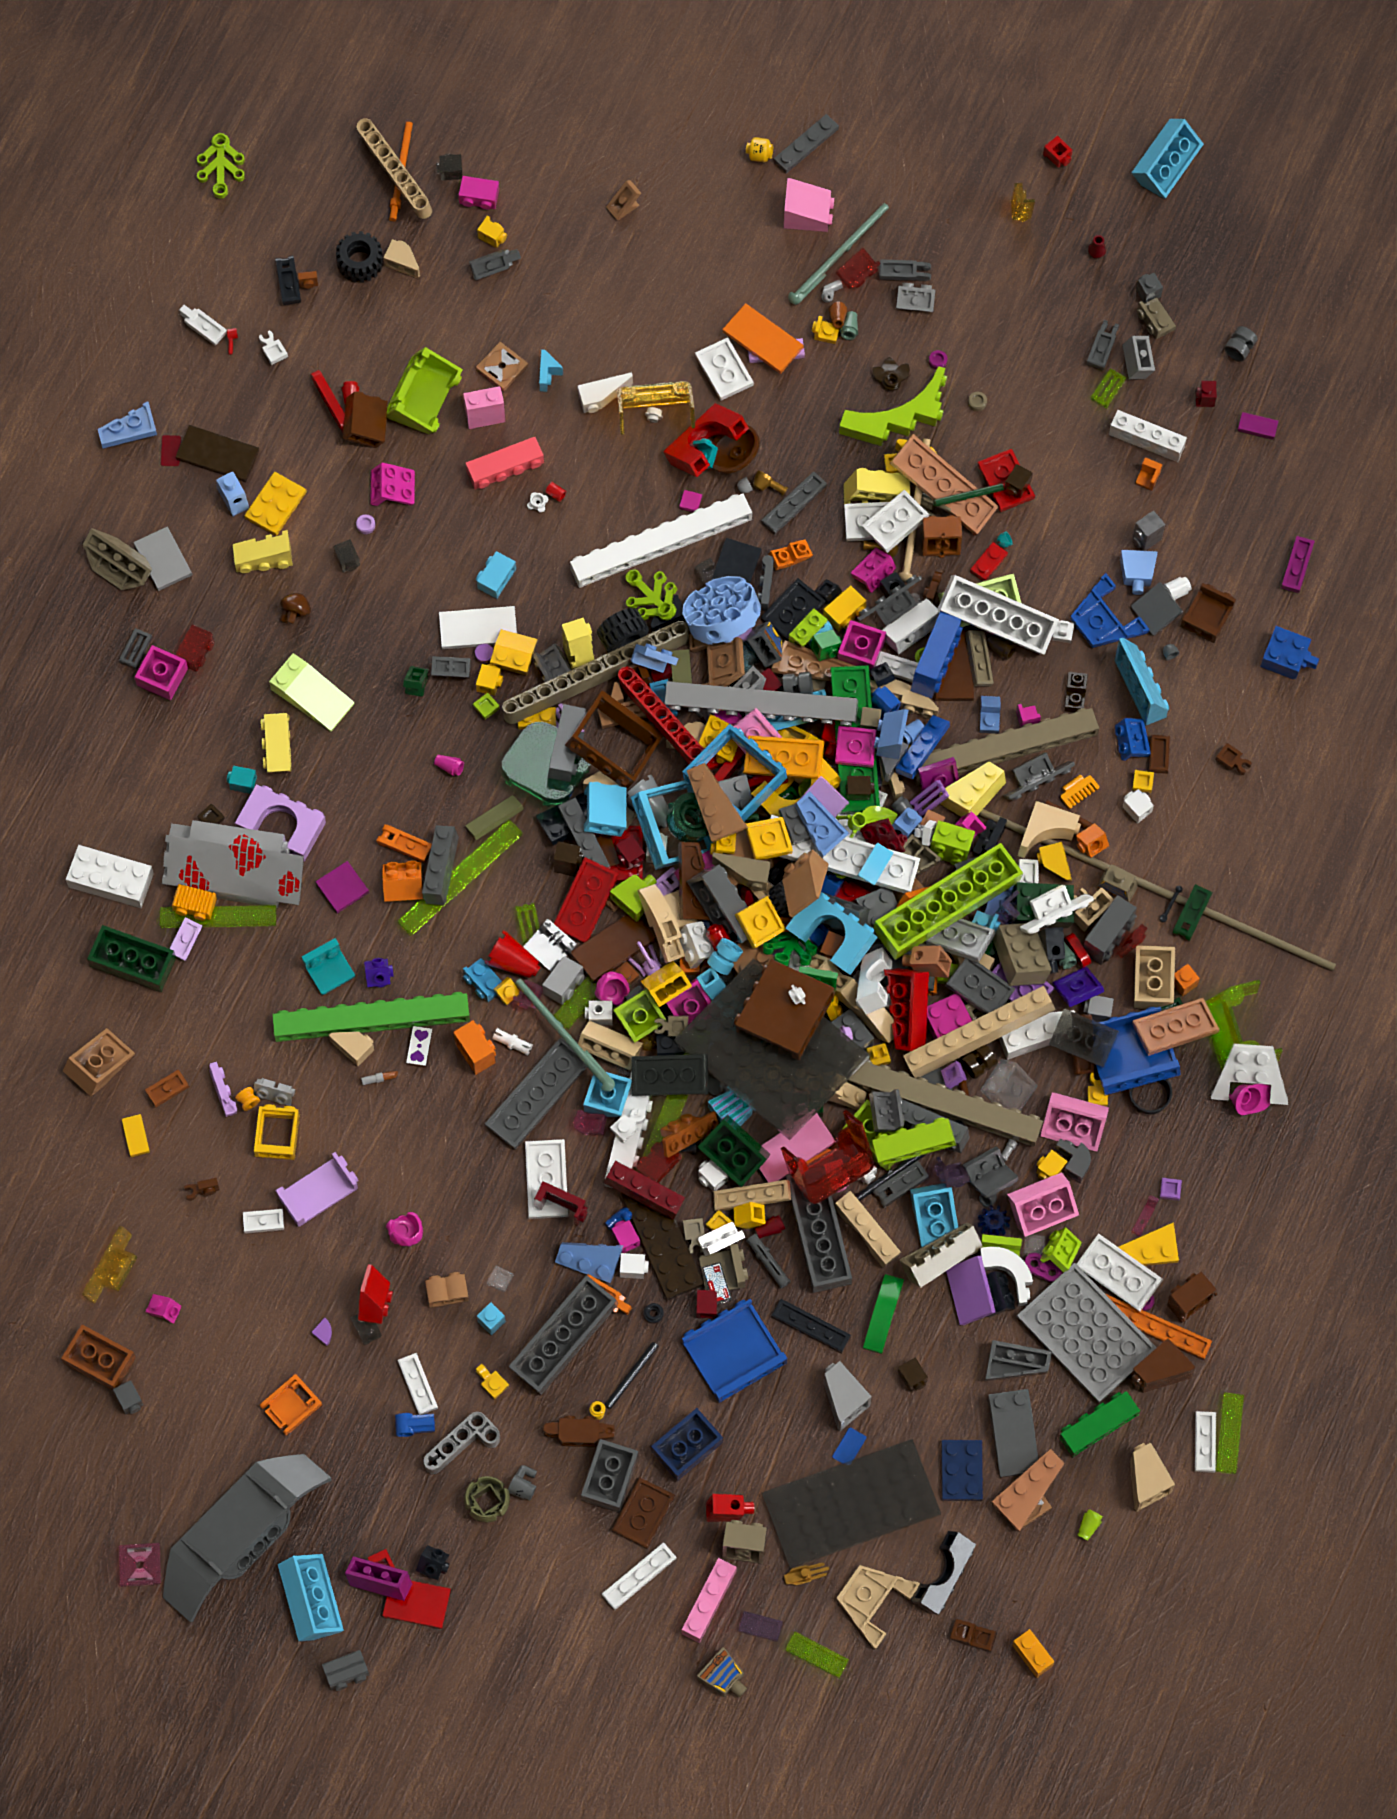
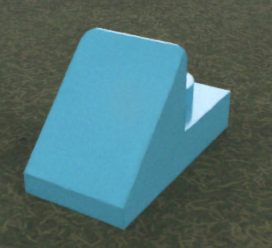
[539,350,563,392]

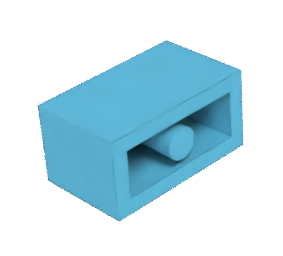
[476,551,516,599]

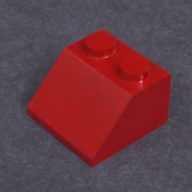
[358,1264,393,1324]

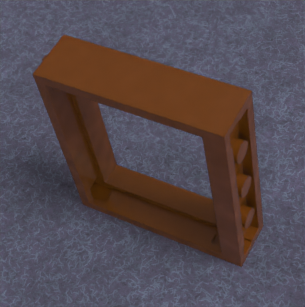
[565,690,663,790]

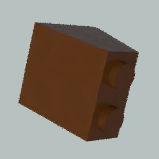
[1130,1338,1195,1393]

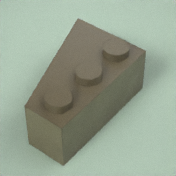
[877,834,941,888]

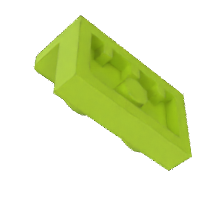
[789,609,827,647]
[1040,1227,1082,1272]

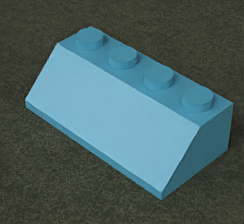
[1132,119,1204,198]
[278,1554,344,1641]

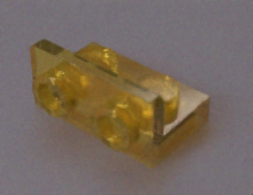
[1011,183,1035,221]

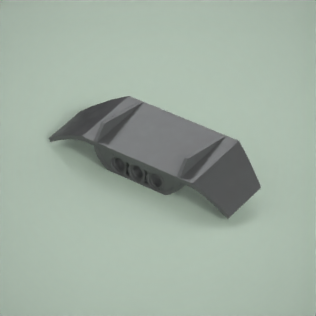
[163,1454,331,1622]

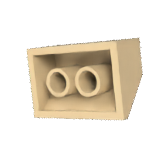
[1134,946,1175,1009]

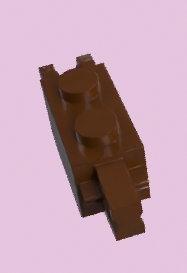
[543,1415,615,1447]

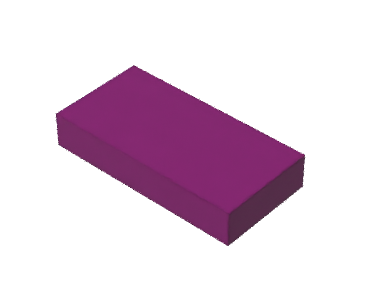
[1238,412,1278,440]

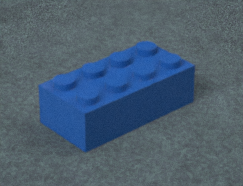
[910,611,963,699]

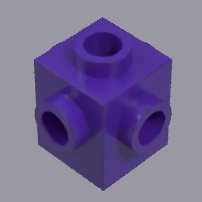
[364,958,394,987]

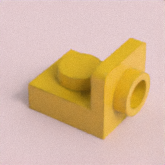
[812,316,840,344]

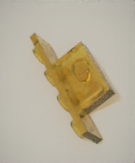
[83,1226,137,1303]

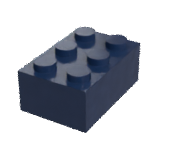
[651,1408,723,1482]

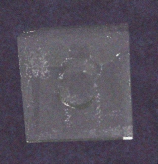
[981,1059,1038,1111]

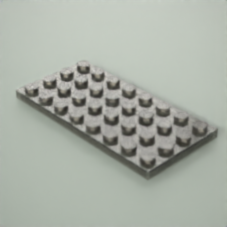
[762,1439,941,1569]

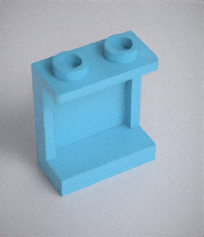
[584,782,626,837]

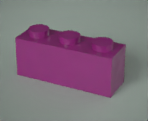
[345,1556,412,1601]

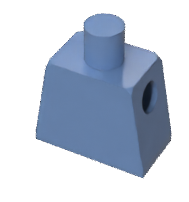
[892,807,923,839]

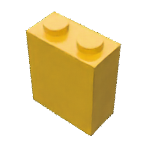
[640,961,692,1007]

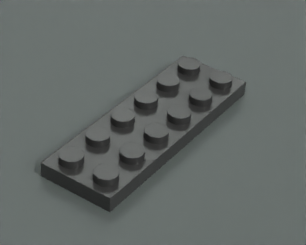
[485,1038,587,1150]

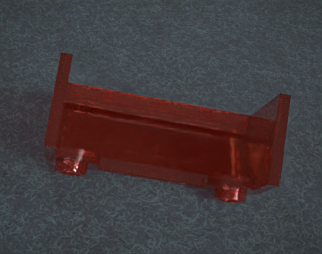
[781,1110,875,1204]

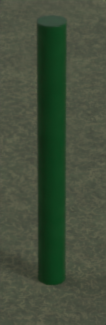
[933,483,1004,507]

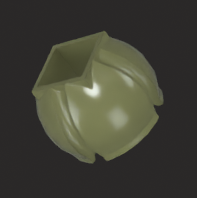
[464,1476,510,1523]

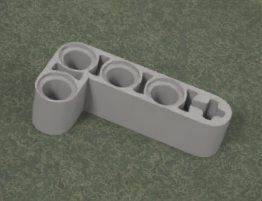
[424,1412,500,1474]

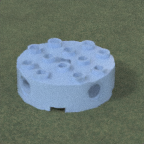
[682,576,761,645]

